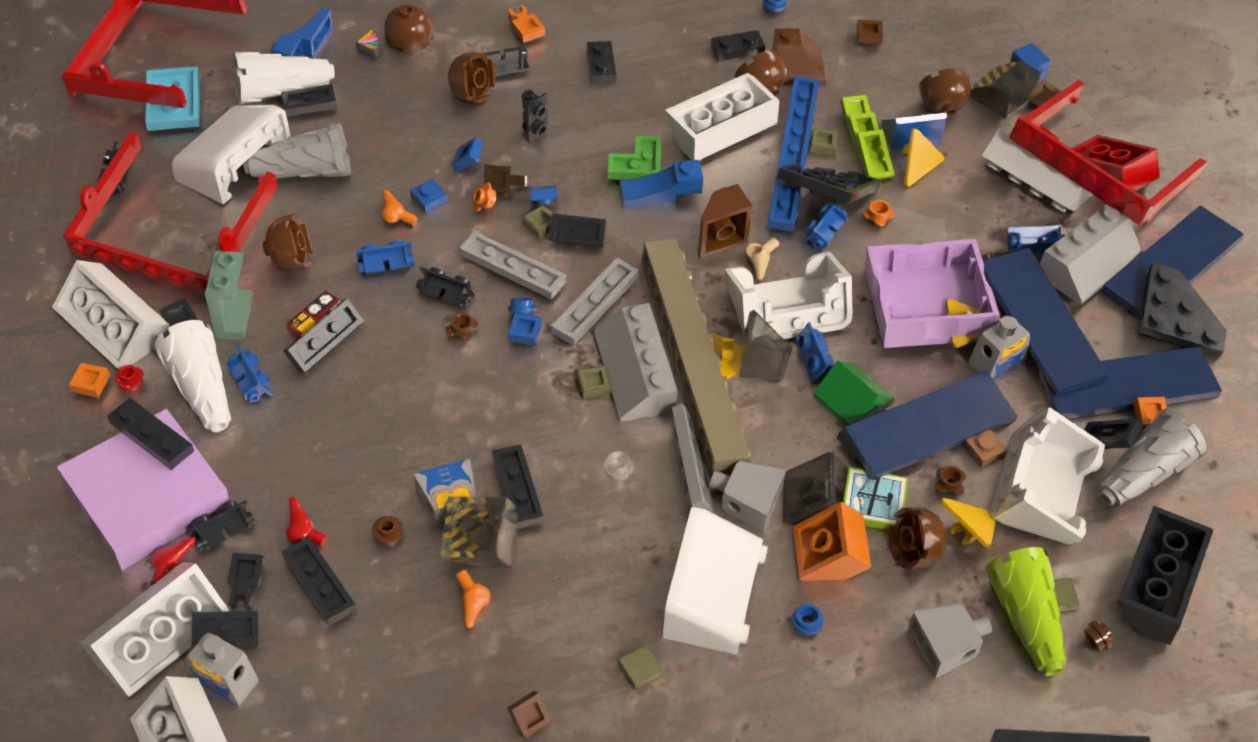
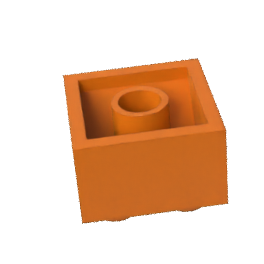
[793,502,871,581]

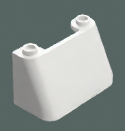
[172,105,291,205]
[724,252,853,343]
[990,407,1105,545]
[663,506,768,655]

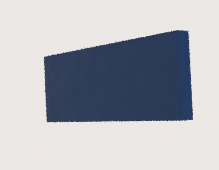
[1102,205,1244,318]
[983,248,1109,396]
[1038,347,1222,419]
[842,370,1018,481]

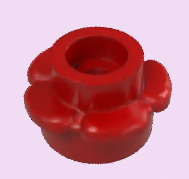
[114,365,144,392]

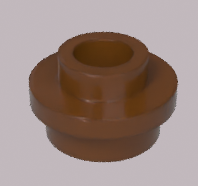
[372,516,403,546]
[1084,620,1113,652]

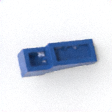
[271,7,333,59]
[620,160,704,207]

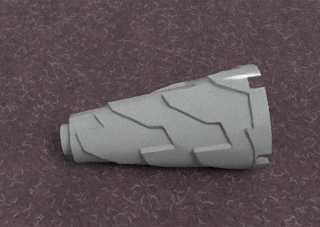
[243,123,350,179]
[1098,409,1206,507]

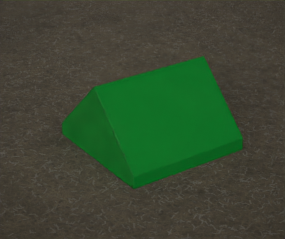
[813,360,895,426]

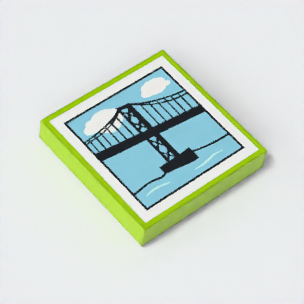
[843,467,908,530]

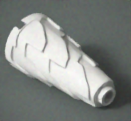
[232,52,334,104]
[154,320,231,432]

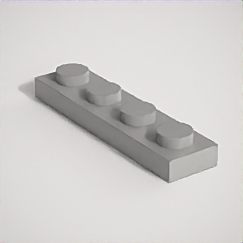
[459,231,566,300]
[551,258,639,346]
[671,403,714,514]

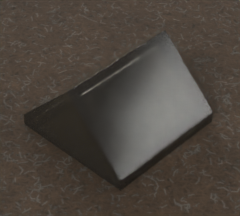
[739,309,792,382]
[783,451,834,525]

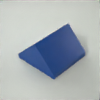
[881,113,946,150]

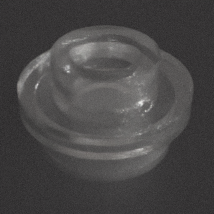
[604,451,634,480]

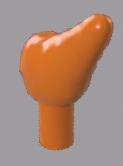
[381,190,418,226]
[455,570,490,628]

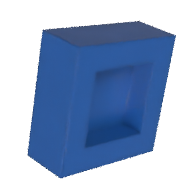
[452,137,483,172]
[410,179,448,213]
[530,185,558,205]
[508,313,542,346]

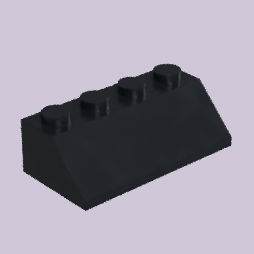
[1117,506,1214,645]

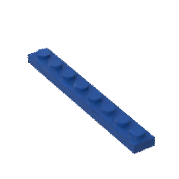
[767,76,820,232]

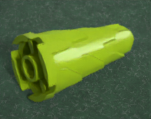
[986,547,1067,676]

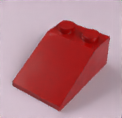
[1071,134,1160,191]

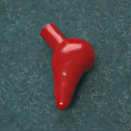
[286,497,328,547]
[150,537,196,586]

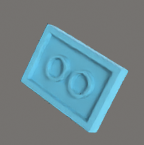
[145,66,200,131]

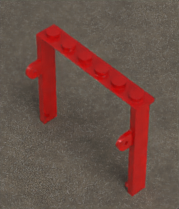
[61,0,247,108]
[1008,80,1207,226]
[63,132,278,295]

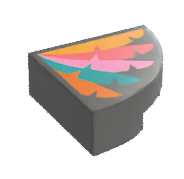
[356,28,381,58]

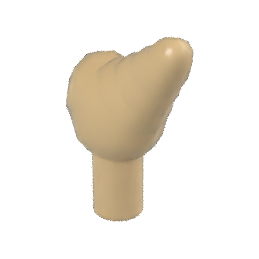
[745,238,779,280]

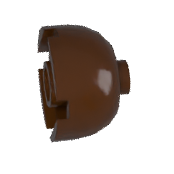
[384,5,434,53]
[735,50,786,96]
[448,52,496,103]
[919,68,971,116]
[262,214,312,270]
[889,507,947,569]

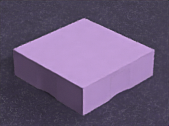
[865,239,1000,348]
[57,409,230,571]

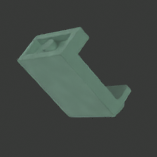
[205,251,253,340]

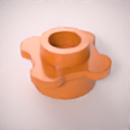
[472,182,496,212]
[863,200,895,226]

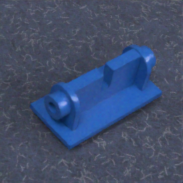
[801,202,847,250]
[1007,226,1065,253]
[356,240,414,275]
[795,322,835,384]
[227,344,274,402]

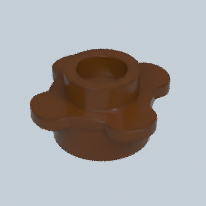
[446,312,479,341]
[935,466,966,496]

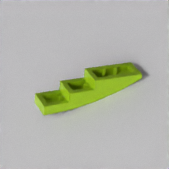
[840,94,895,179]

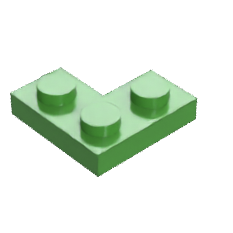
[608,136,661,180]

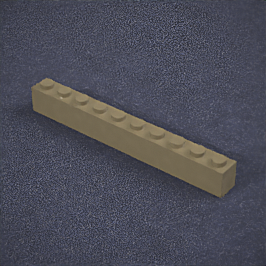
[641,239,752,479]

